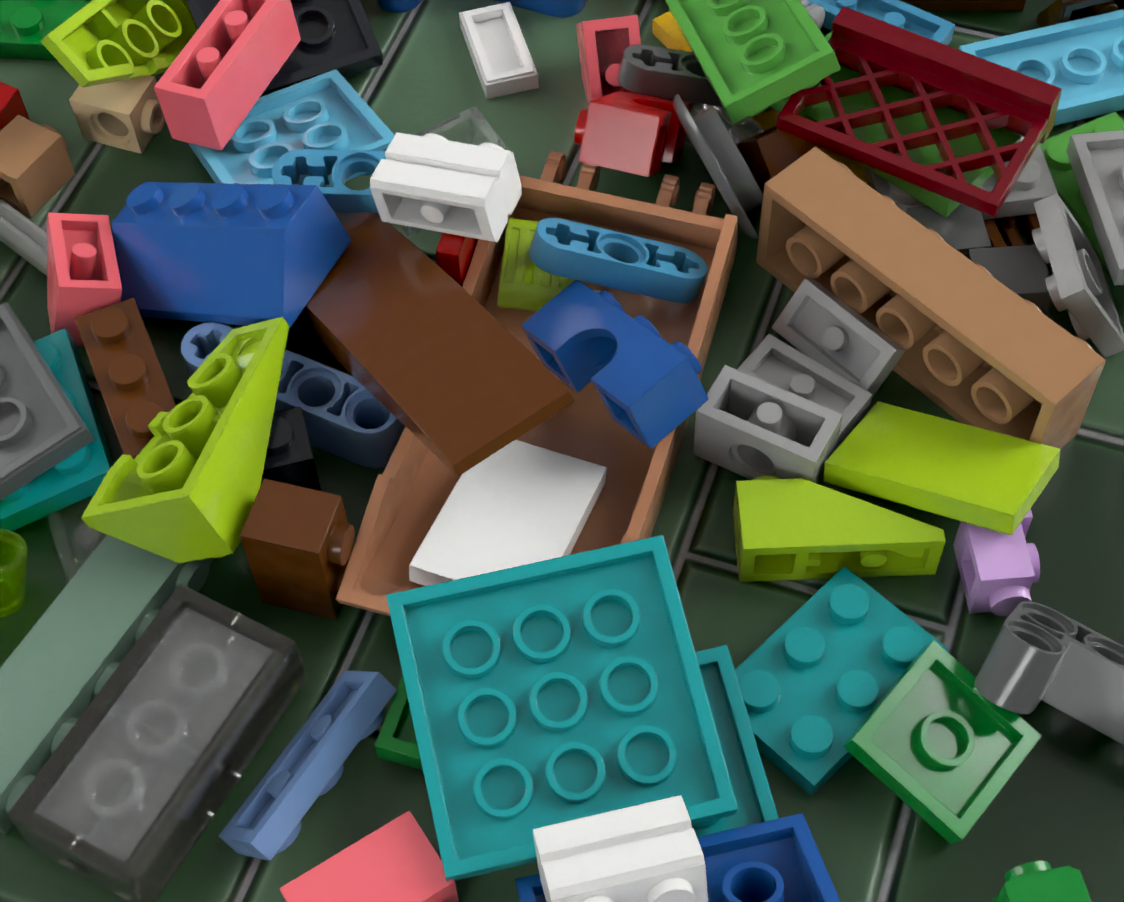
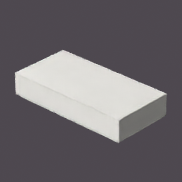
[459,2,539,99]

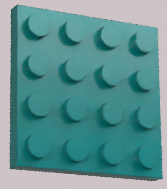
[386,535,738,881]

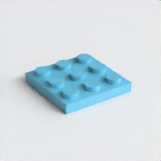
[189,69,395,187]

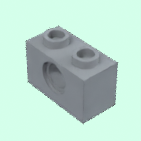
[693,365,843,485]

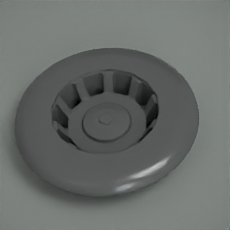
[673,93,763,239]

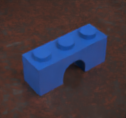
[520,280,709,449]

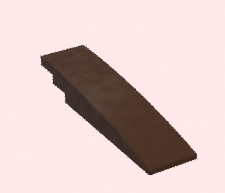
[299,186,574,476]

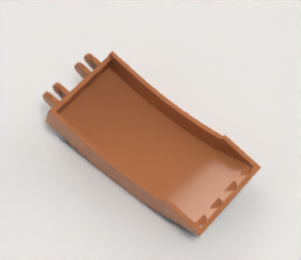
[336,150,738,616]

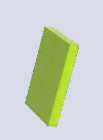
[824,401,1061,535]

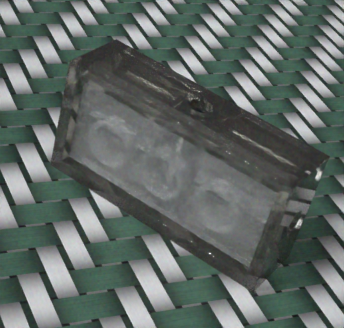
[7,584,307,902]

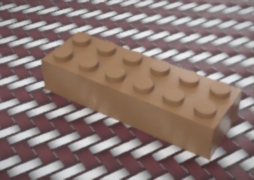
[756,146,1106,449]

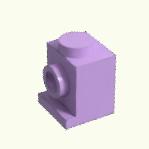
[953,509,1040,616]

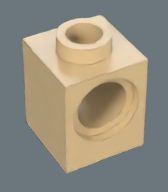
[69,75,165,154]

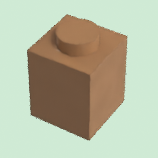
[0,115,75,218]

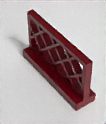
[776,6,1062,217]

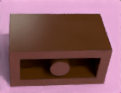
[240,479,355,620]

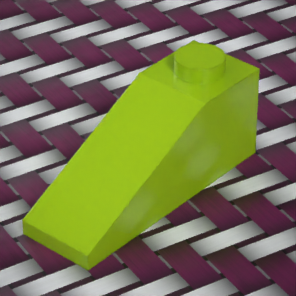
[732,476,946,582]

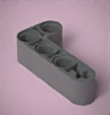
[974,601,1124,745]

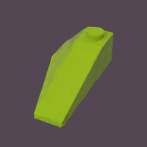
[40,0,196,88]
[81,317,289,564]

